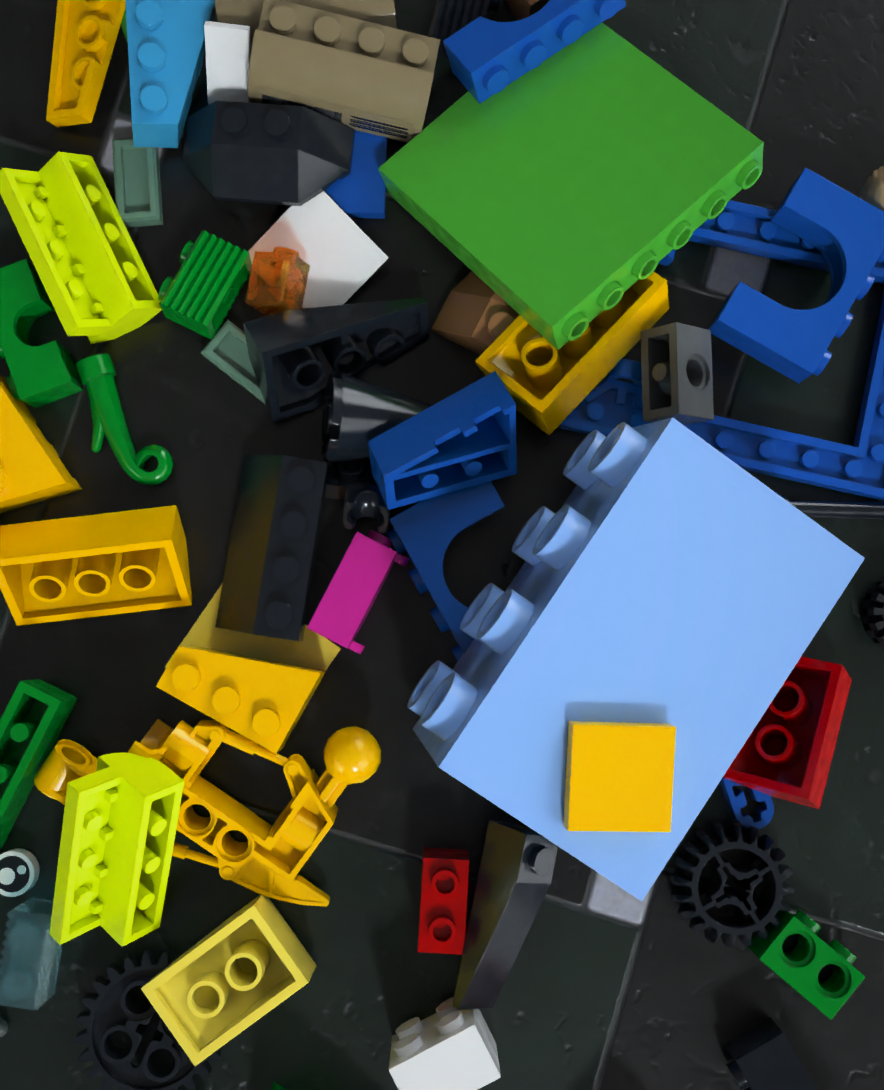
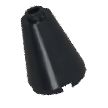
[321,372,433,462]

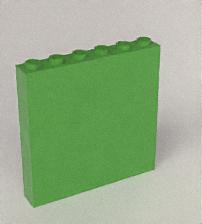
[378,23,764,350]

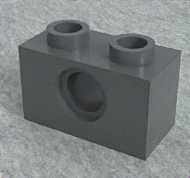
[640,322,714,425]

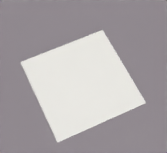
[248,191,389,310]

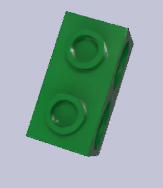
[747,909,865,1020]

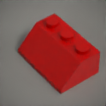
[722,656,852,809]

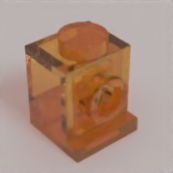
[245,247,310,316]

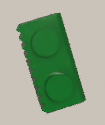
[158,230,252,340]

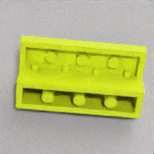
[0,151,162,344]
[49,752,184,947]

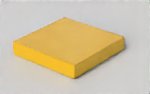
[563,721,676,832]

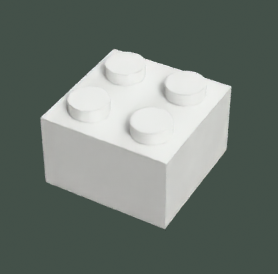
[388,997,501,1090]

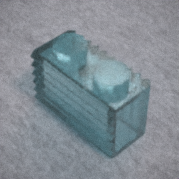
[0,897,63,1010]

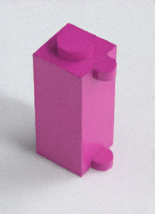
[307,529,409,654]

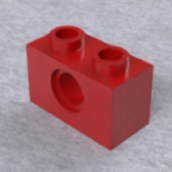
[418,847,469,955]

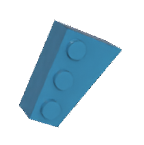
[125,0,215,148]

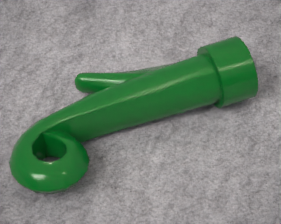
[76,354,173,486]

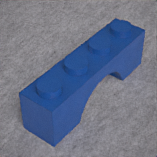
[443,0,626,104]

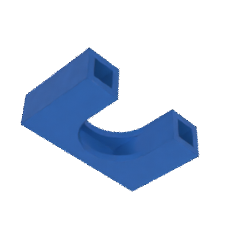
[708,167,884,384]
[386,481,505,662]

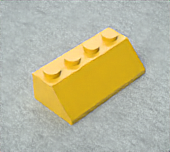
[475,272,669,435]
[0,505,192,626]

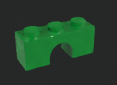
[0,259,84,408]

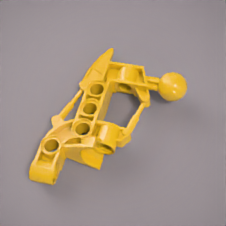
[33,718,381,907]

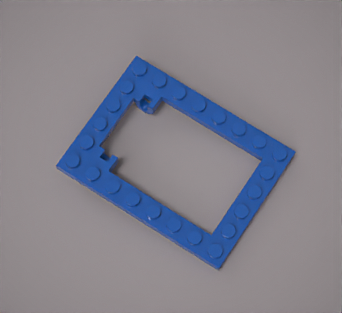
[557,200,884,501]

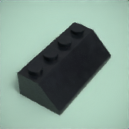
[215,455,330,641]

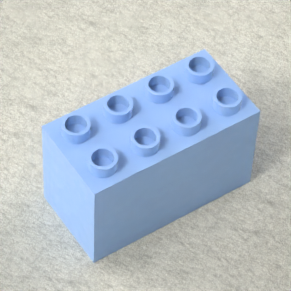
[407,417,865,901]

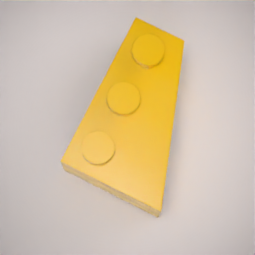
[0,375,82,513]
[156,645,326,754]

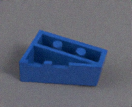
[368,371,517,510]

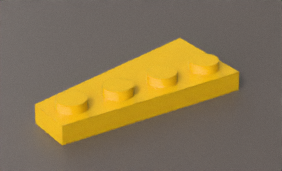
[46,0,126,127]

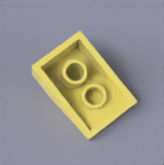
[141,894,317,1066]

